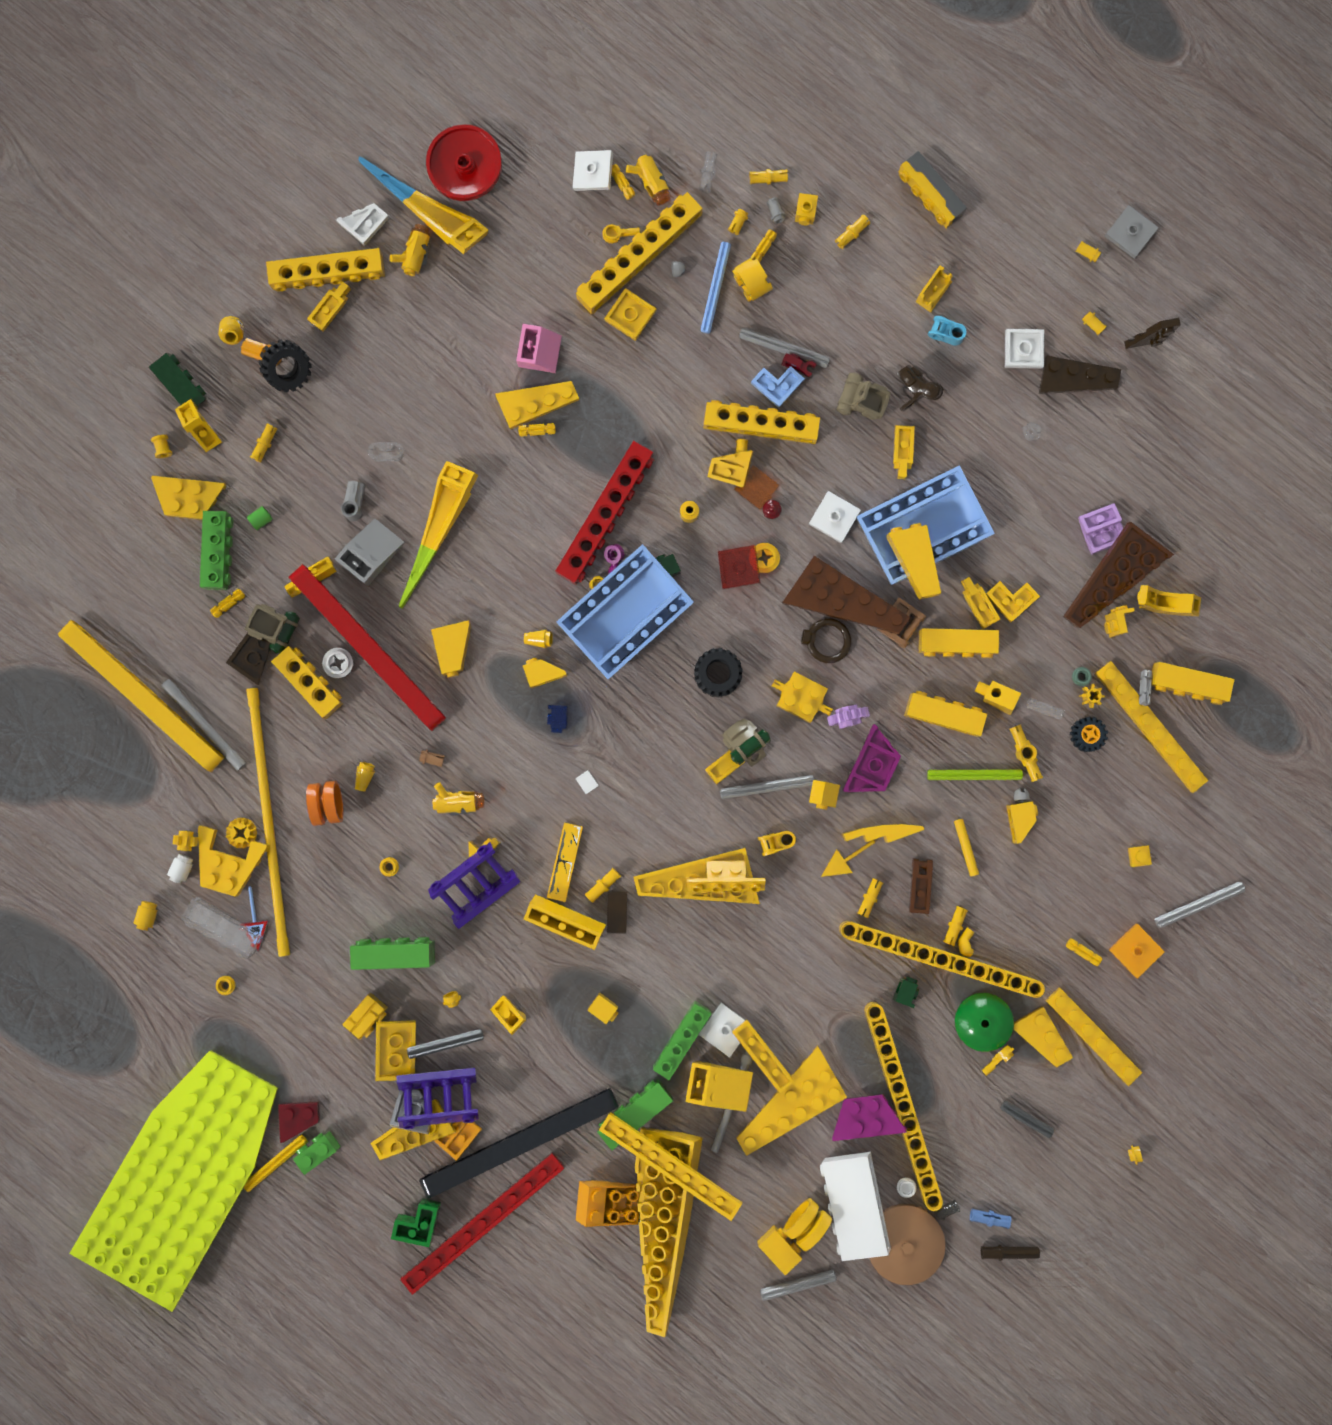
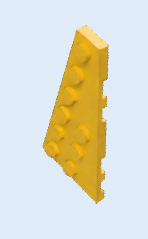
[633,848,760,904]
[736,1045,847,1156]

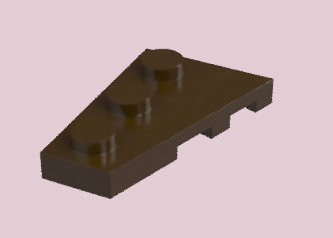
[1124,318,1181,349]
[226,632,270,685]

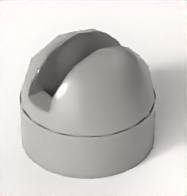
[671,261,685,277]
[1014,788,1030,802]

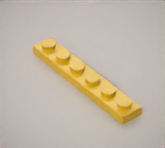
[1045,988,1142,1086]

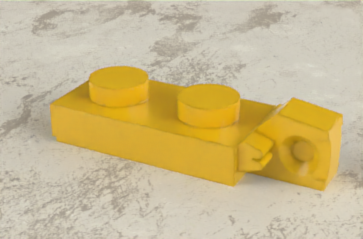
[307,281,351,332]
[893,425,915,480]
[284,556,337,597]
[961,577,1000,629]

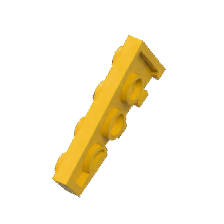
[370,1099,456,1160]

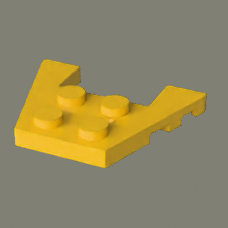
[198,825,270,897]

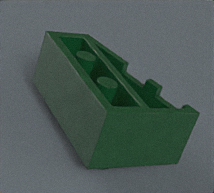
[149,353,207,407]

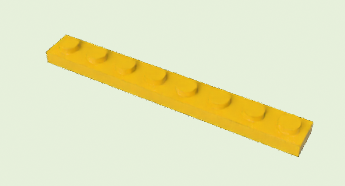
[1094,661,1208,793]
[599,1112,743,1221]

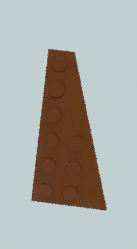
[1063,522,1174,628]
[782,556,911,635]

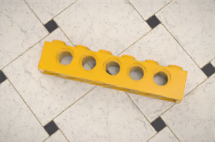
[266,248,385,291]
[703,400,820,444]

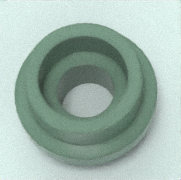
[1072,667,1092,686]

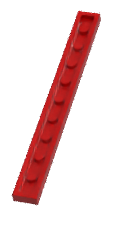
[400,1152,565,1295]

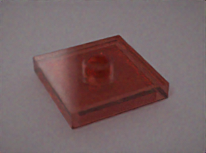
[718,545,761,589]

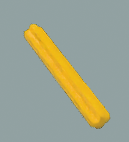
[244,1135,308,1192]

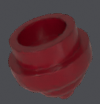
[762,500,782,519]

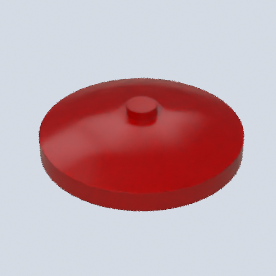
[426,124,502,201]

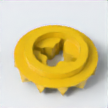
[749,543,780,573]
[225,818,257,848]

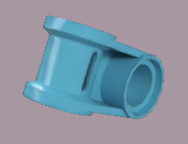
[928,316,967,346]

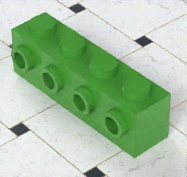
[200,511,233,590]

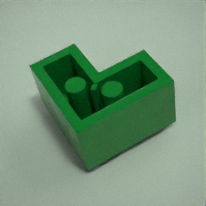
[391,1198,441,1247]

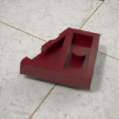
[278,1102,320,1143]

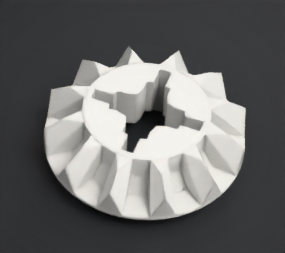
[322,648,354,678]

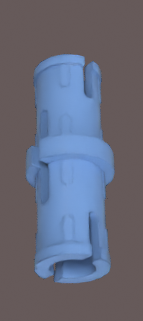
[970,1208,1011,1229]

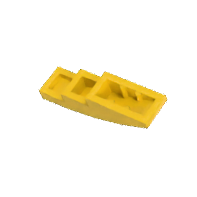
[842,824,924,843]

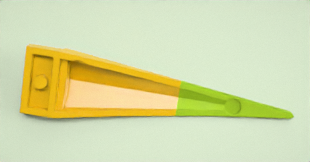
[399,461,479,609]

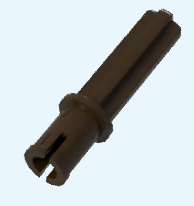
[980,1245,1040,1261]

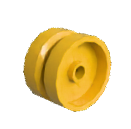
[783,1198,832,1251]

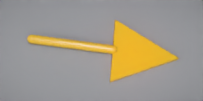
[821,840,875,877]

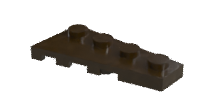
[1039,355,1121,394]

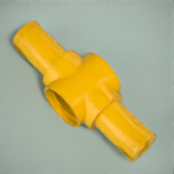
[1009,724,1043,782]

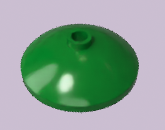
[955,993,1014,1052]

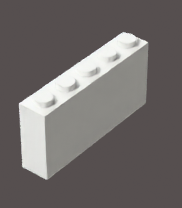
[820,1151,891,1261]

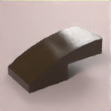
[607,892,627,934]

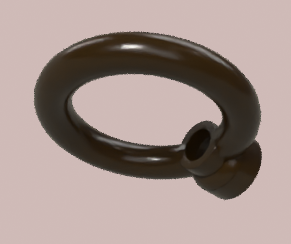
[801,618,851,663]

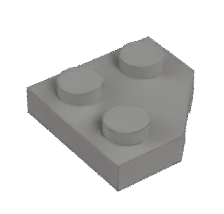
[389,1090,431,1134]

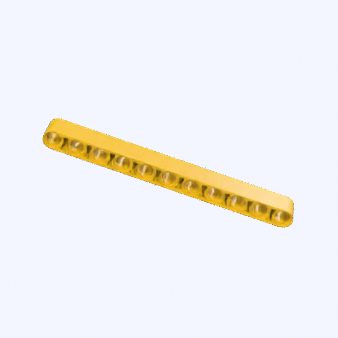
[58,620,225,773]
[839,921,1045,998]
[864,1002,943,1211]

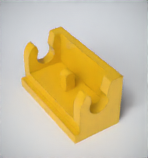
[916,265,953,312]

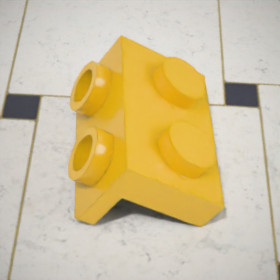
[1104,605,1135,638]

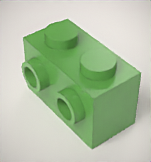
[293,1131,341,1175]

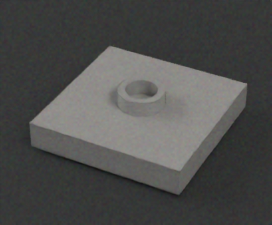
[1105,205,1159,258]

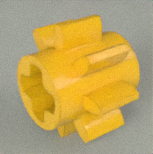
[1079,684,1105,708]
[172,830,198,851]

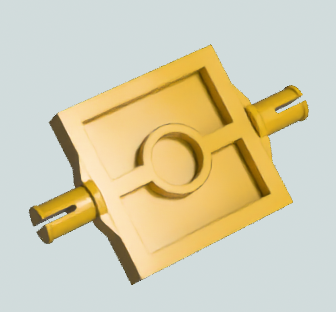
[772,671,833,723]

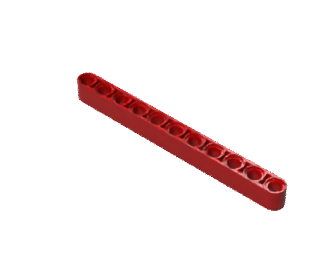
[288,564,446,731]

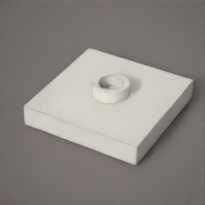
[573,150,613,191]
[1005,329,1044,369]
[809,491,861,543]
[698,1002,745,1058]

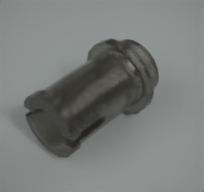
[934,1200,960,1221]

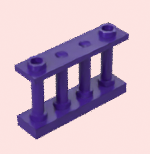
[428,842,520,929]
[396,1068,479,1129]

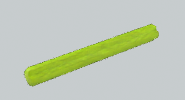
[927,769,1023,780]

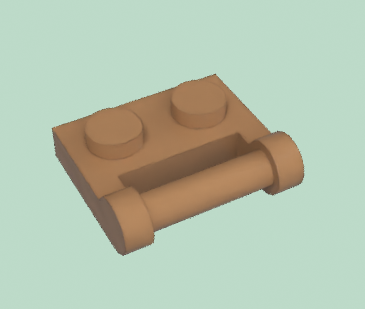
[877,597,926,648]

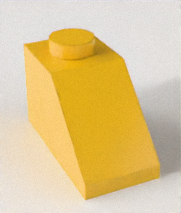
[523,658,567,688]
[1006,801,1038,844]

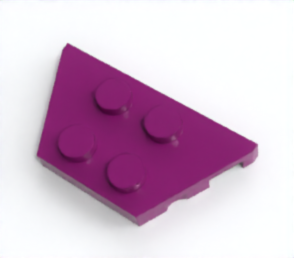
[842,724,901,792]
[832,1094,907,1141]

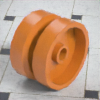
[306,781,344,826]

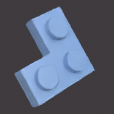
[751,366,805,408]

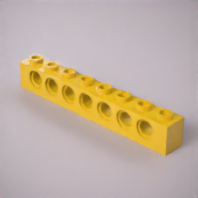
[576,192,703,315]

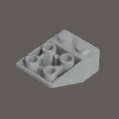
[335,519,405,586]

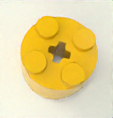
[732,256,773,302]

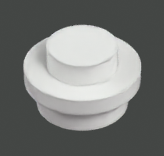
[897,1177,917,1198]

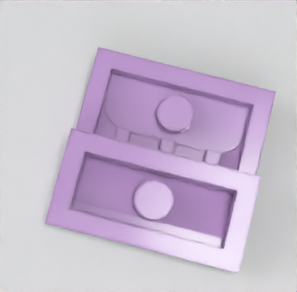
[1078,503,1123,555]

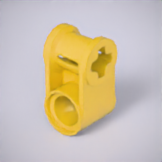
[757,830,796,856]

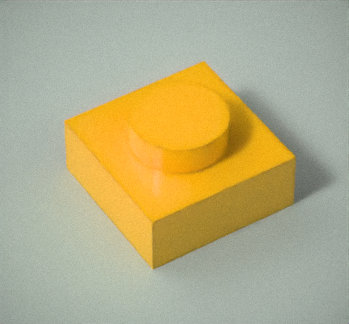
[1128,845,1152,867]

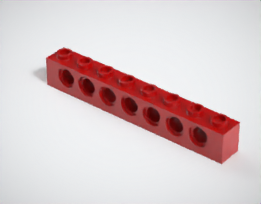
[555,440,655,585]

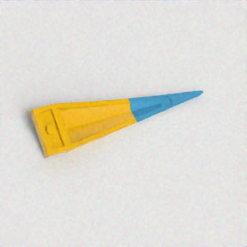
[358,156,488,254]

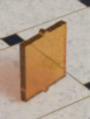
[734,465,779,510]

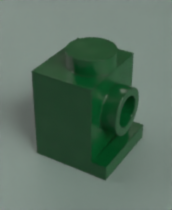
[893,976,919,1008]

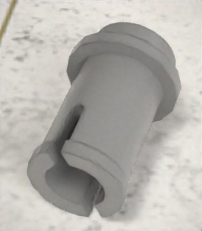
[766,197,785,224]

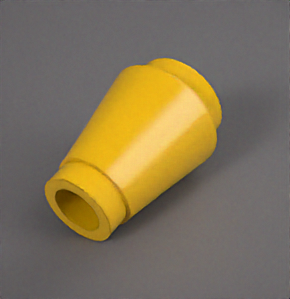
[524,629,553,648]
[355,762,376,792]

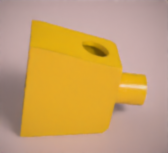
[975,681,1021,715]

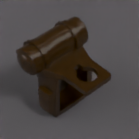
[897,365,944,411]

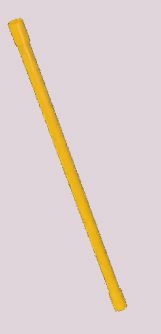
[246,688,290,957]

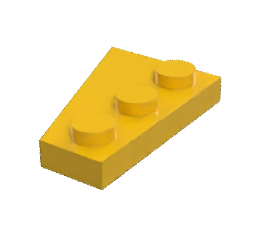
[1013,1006,1073,1068]

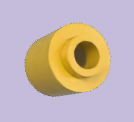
[680,501,699,523]
[133,901,158,931]

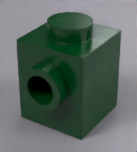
[655,554,681,577]

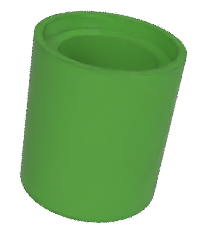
[247,506,273,531]

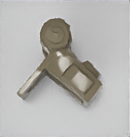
[836,373,891,420]

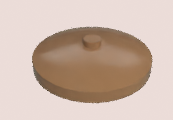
[870,1204,945,1285]

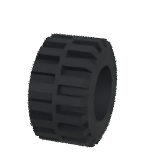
[259,339,312,392]
[694,648,743,697]

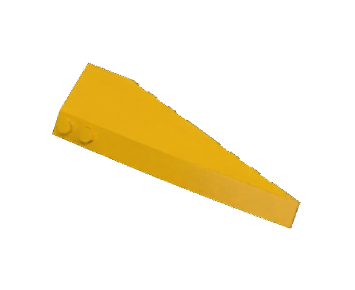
[635,1127,703,1337]

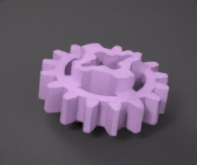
[827,704,870,729]

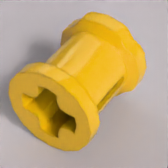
[151,435,173,458]

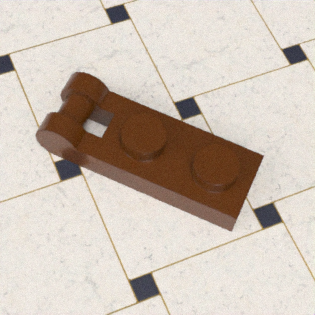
[909,858,933,914]

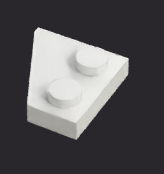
[336,203,389,246]

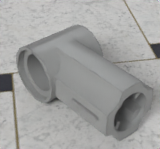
[341,481,365,521]

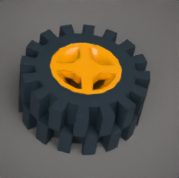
[1070,717,1108,752]

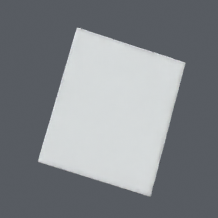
[575,770,598,794]

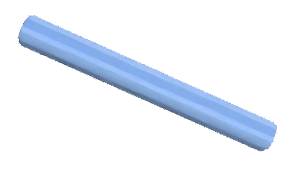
[701,242,731,334]

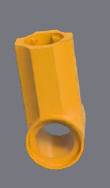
[241,338,282,366]

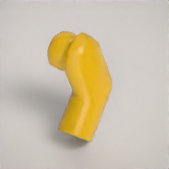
[957,927,975,957]

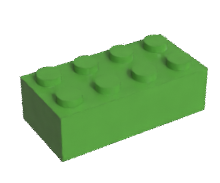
[350,937,435,970]

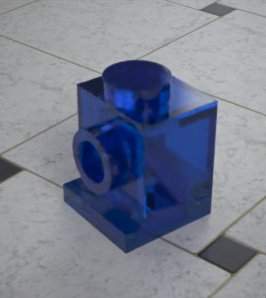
[547,705,568,733]

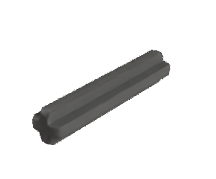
[1000,1100,1054,1138]

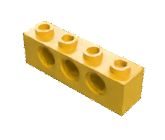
[271,646,343,719]

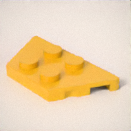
[151,476,226,520]

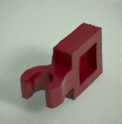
[781,353,816,377]

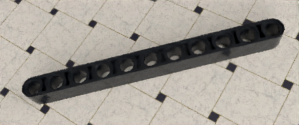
[419,1088,619,1199]

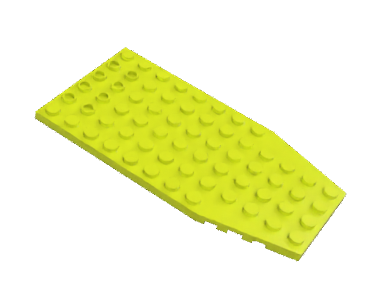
[69,1051,278,1312]

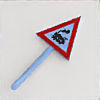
[240,886,269,951]

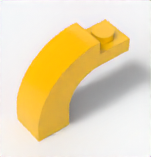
[1137,585,1201,617]

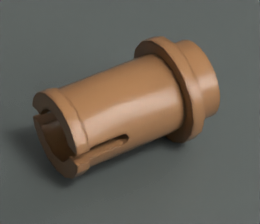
[419,749,445,767]

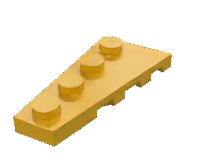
[495,381,580,430]

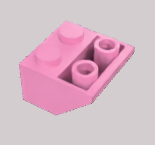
[516,324,562,373]

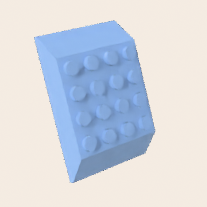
[857,465,995,585]
[556,544,694,679]

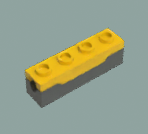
[898,151,967,229]

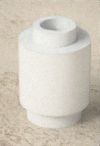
[167,854,193,884]

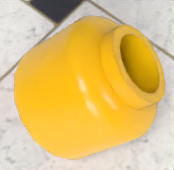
[218,316,244,345]

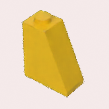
[431,620,471,678]

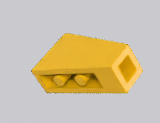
[886,523,941,599]

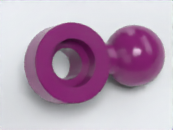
[604,544,624,574]

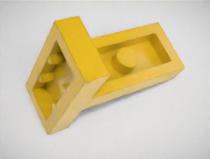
[175,399,222,452]

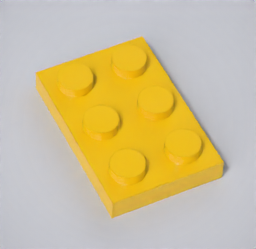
[375,1020,416,1081]

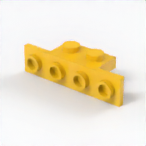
[687,861,766,893]

